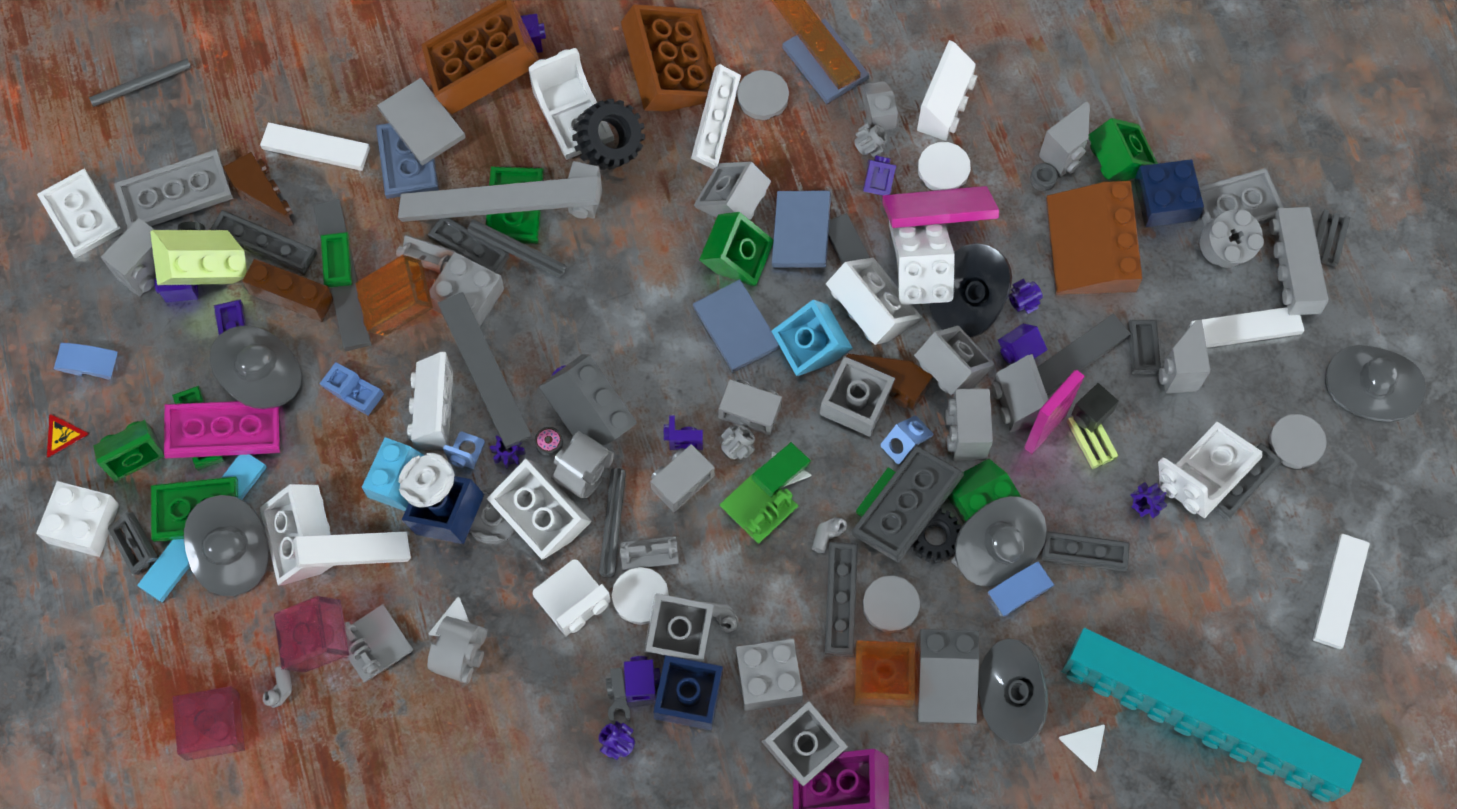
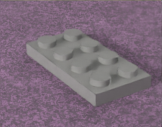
[114,149,234,228]

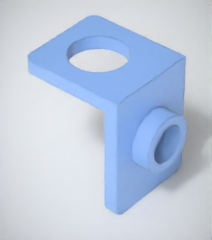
[881,416,934,464]
[443,431,485,469]

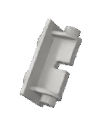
[396,235,455,273]
[620,536,679,570]

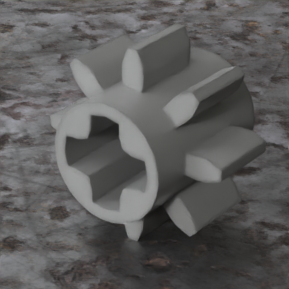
[854,123,887,158]
[721,425,755,460]

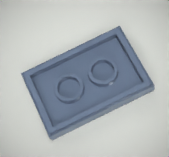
[782,18,869,104]
[376,123,439,199]
[772,191,831,268]
[693,279,780,373]

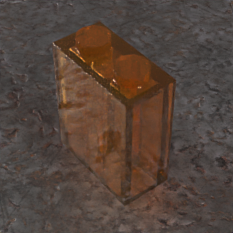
[355,255,433,336]

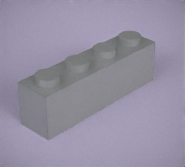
[1269,207,1329,315]

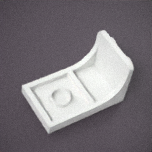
[529,48,614,160]
[889,221,954,305]
[1158,422,1262,519]

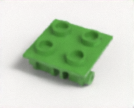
[719,468,799,544]

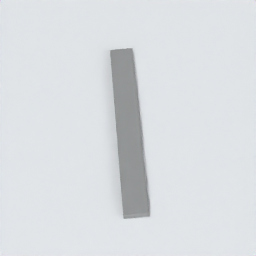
[398,176,601,222]

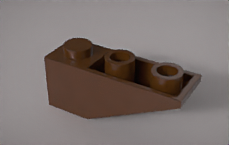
[223,152,293,227]
[846,353,933,411]

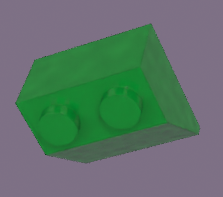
[1088,118,1158,181]
[699,212,774,286]
[93,419,165,482]
[948,459,1021,524]

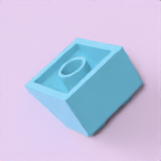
[772,300,853,376]
[362,437,425,511]

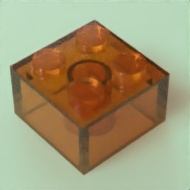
[853,640,915,708]

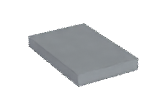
[377,78,466,166]
[1199,168,1284,226]

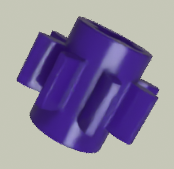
[1008,278,1043,314]
[490,435,526,469]
[1130,482,1167,518]
[599,721,635,760]

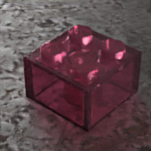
[274,596,349,672]
[173,686,245,761]

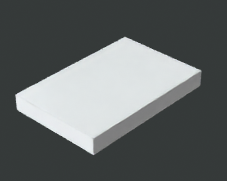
[37,168,123,259]

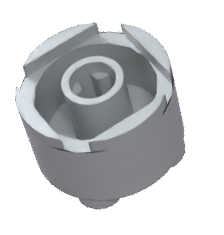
[1200,210,1264,268]
[551,431,614,499]
[427,616,488,684]

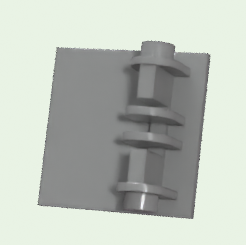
[334,604,414,683]

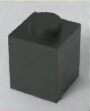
[1071,383,1119,433]

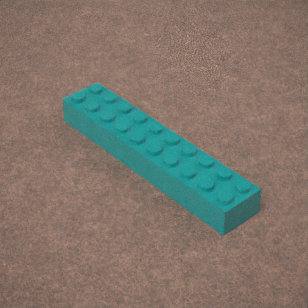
[1061,628,1362,802]

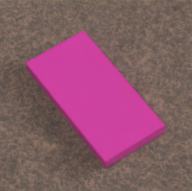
[882,186,999,228]
[1025,370,1085,454]
[164,401,280,458]

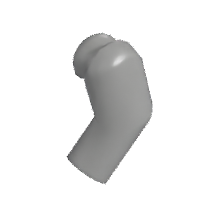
[812,517,847,553]
[703,601,738,633]
[263,666,292,708]

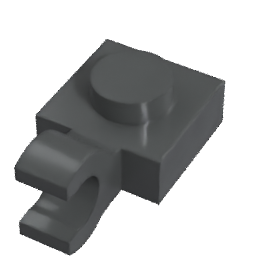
[606,667,631,723]

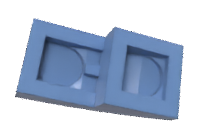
[54,343,118,380]
[319,362,384,416]
[988,561,1055,616]

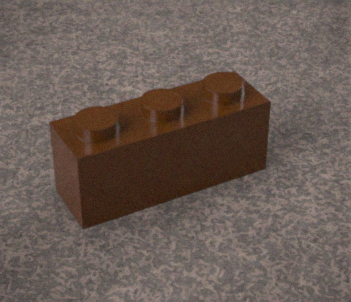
[242,258,333,322]

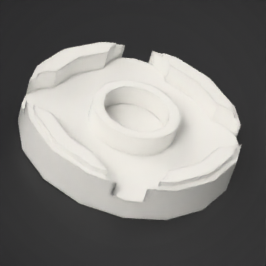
[918,142,971,191]
[398,452,454,507]
[612,567,669,625]

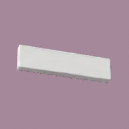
[691,64,741,169]
[260,122,370,171]
[1190,307,1304,348]
[293,532,411,568]
[1313,534,1370,650]

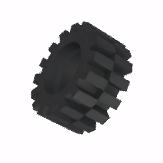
[911,508,961,563]

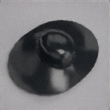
[930,243,1012,338]

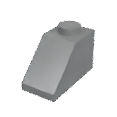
[860,81,898,131]

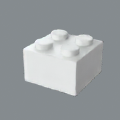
[36,481,120,557]

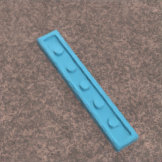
[137,454,267,603]

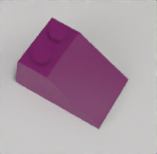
[793,749,889,809]

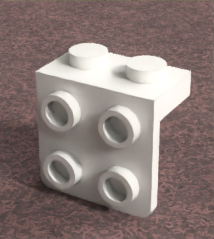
[533,560,611,637]

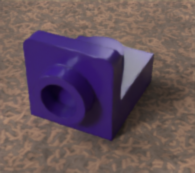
[863,155,896,195]
[664,415,703,450]

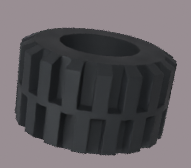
[572,99,645,170]

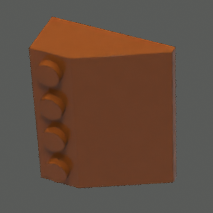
[421,0,539,115]
[621,4,717,111]
[1046,181,1142,295]

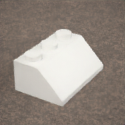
[917,40,978,141]
[826,257,923,345]
[407,352,453,450]
[487,459,592,560]
[260,484,332,586]

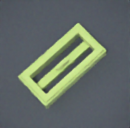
[1067,416,1118,469]

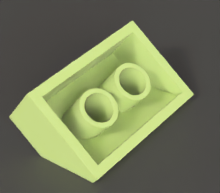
[150,230,247,285]

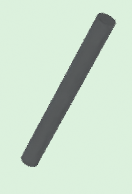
[89,58,192,107]

